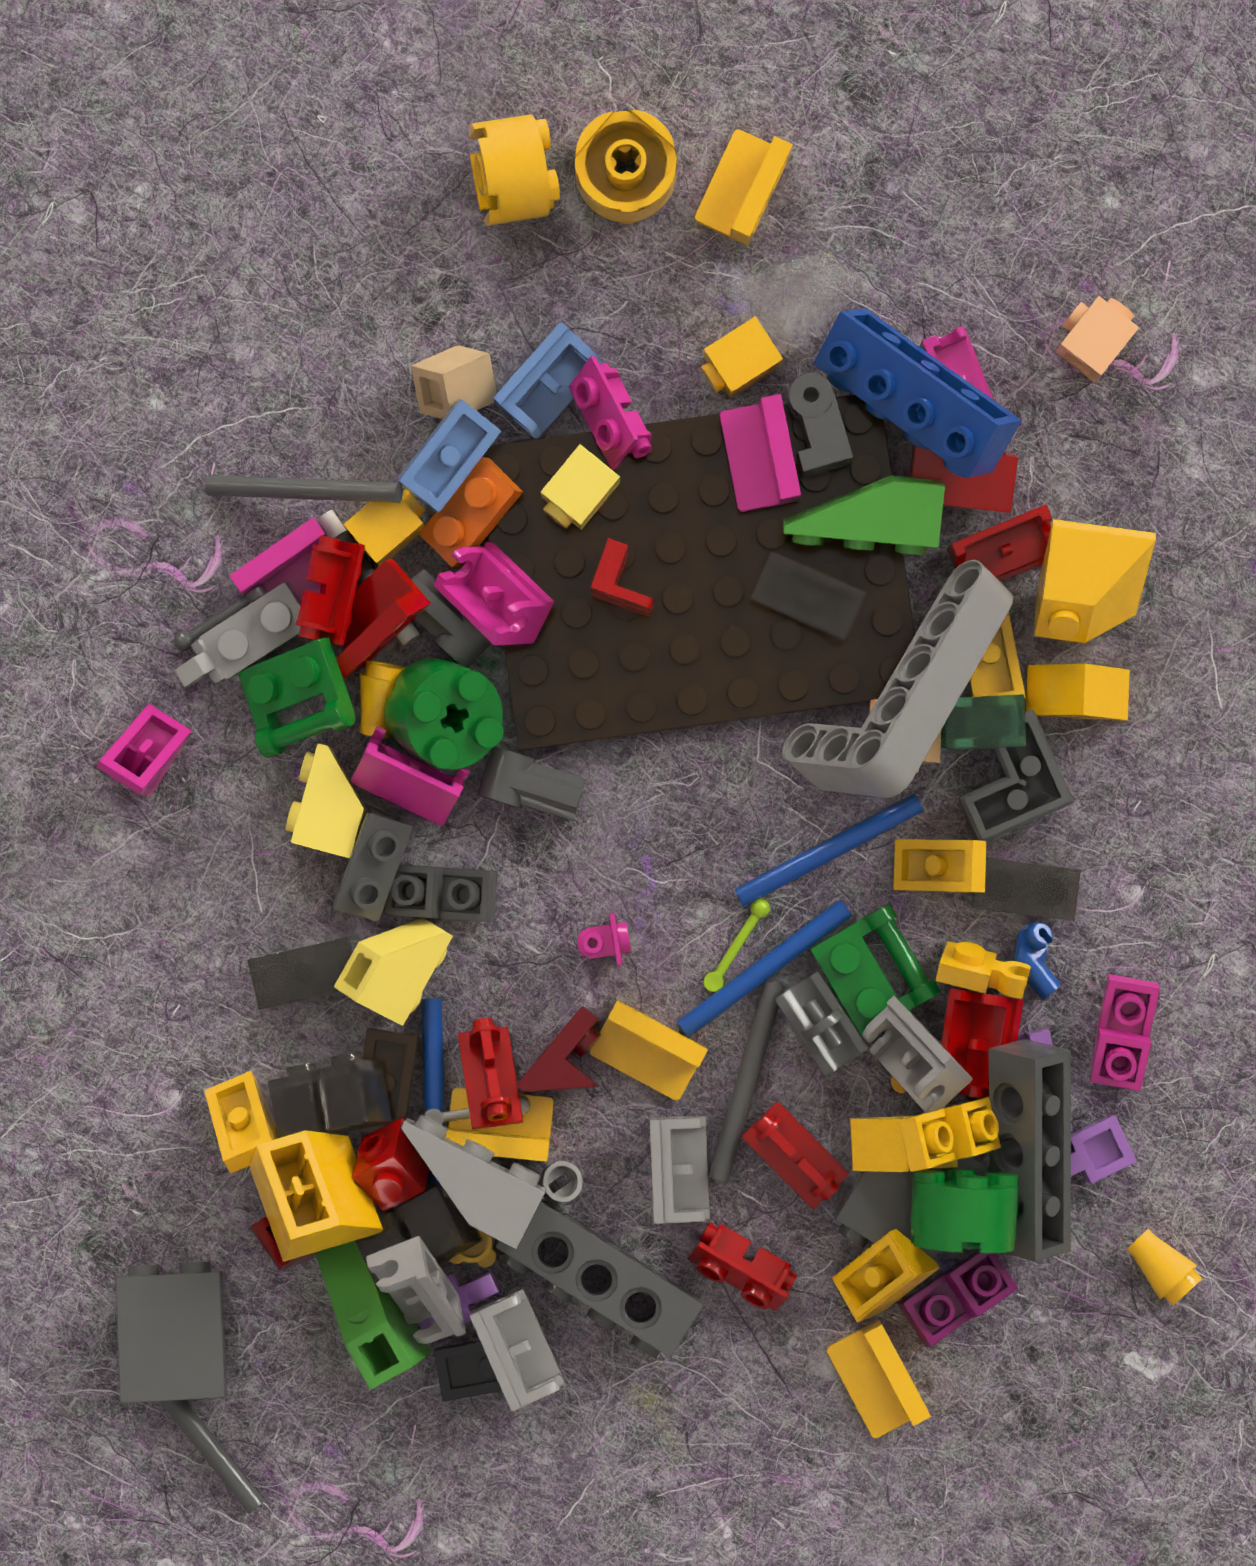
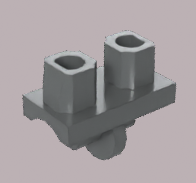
[774,971,868,1077]

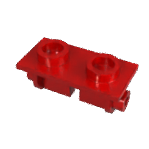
[295,535,365,646]
[457,1018,523,1130]
[741,1101,849,1210]
[687,1222,798,1311]

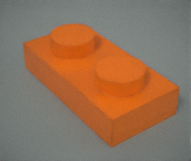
[419,457,523,568]

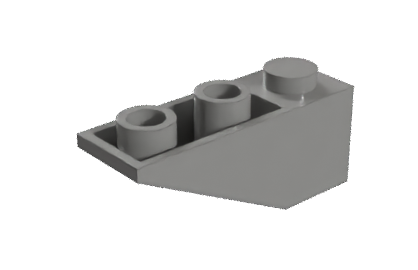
[401,1115,546,1249]

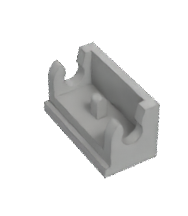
[862,996,973,1113]
[649,1115,710,1224]
[366,1236,466,1344]
[469,1288,565,1412]

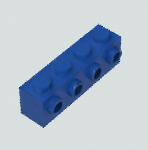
[813,308,1022,478]

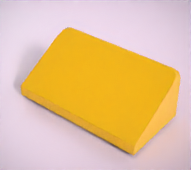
[832,1229,940,1323]

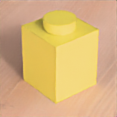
[541,444,620,530]

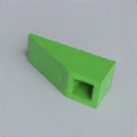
[783,475,945,555]
[316,1237,432,1390]

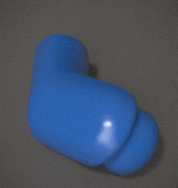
[1013,922,1061,1000]

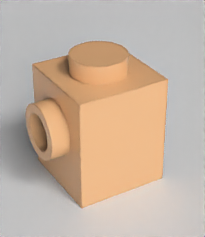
[1055,296,1139,383]

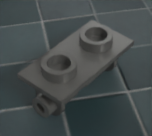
[332,809,413,922]

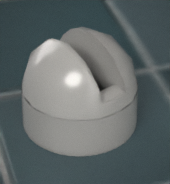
[539,1161,583,1204]

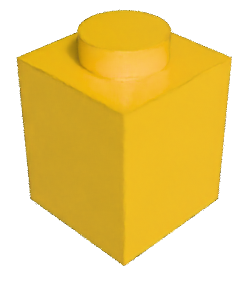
[700,316,783,399]
[343,489,426,567]

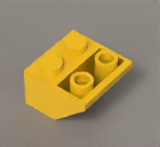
[250,1130,383,1262]

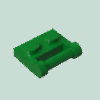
[238,637,355,758]
[809,903,941,1038]

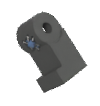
[787,373,853,478]

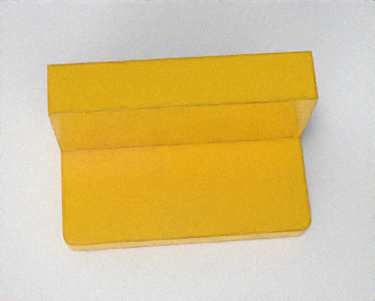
[695,129,793,246]
[590,1000,708,1101]
[445,1088,554,1162]
[826,1319,931,1438]

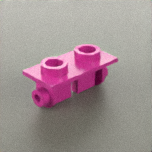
[568,356,653,470]
[577,913,631,966]

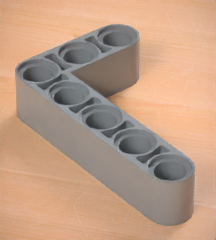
[782,559,1013,798]

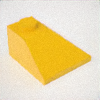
[1034,519,1156,643]

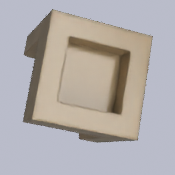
[411,346,497,419]

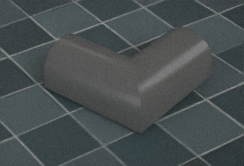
[959,709,1075,841]

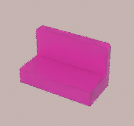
[720,394,801,512]
[229,517,328,602]

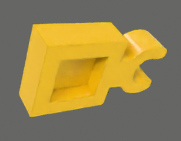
[936,941,1031,998]

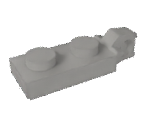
[174,582,301,687]

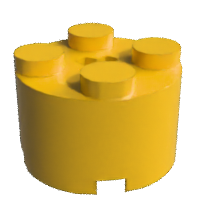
[575,110,677,224]
[469,114,560,226]

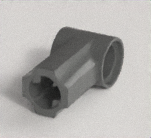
[411,569,491,668]
[477,747,586,821]

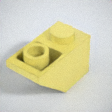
[285,743,368,858]
[334,917,453,1026]

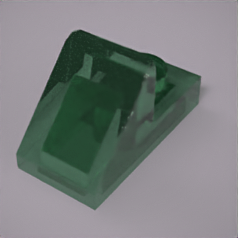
[941,694,1026,750]

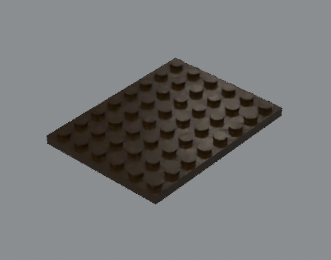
[482,395,915,751]

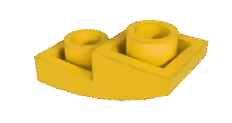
[898,1097,1001,1172]

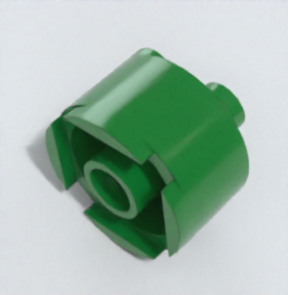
[384,658,504,769]
[910,1167,1018,1253]

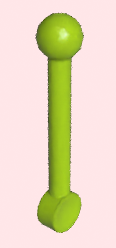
[704,899,770,992]

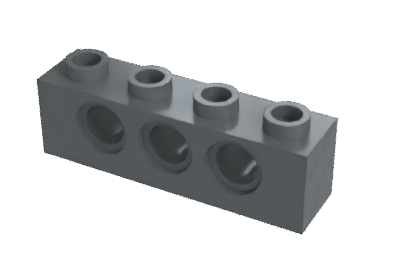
[989,1039,1071,1262]
[495,1198,704,1358]

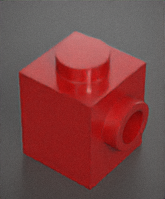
[352,1118,429,1212]

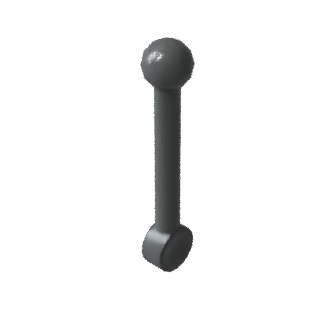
[174,586,266,651]

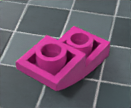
[1089,974,1160,1091]

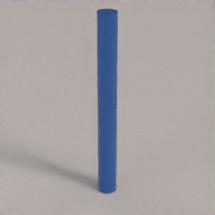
[734,793,924,907]
[677,900,852,1038]
[421,998,448,1205]

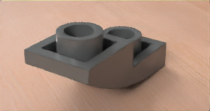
[384,864,498,922]

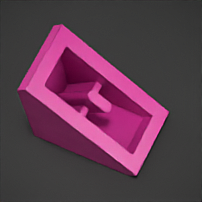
[97,704,192,798]

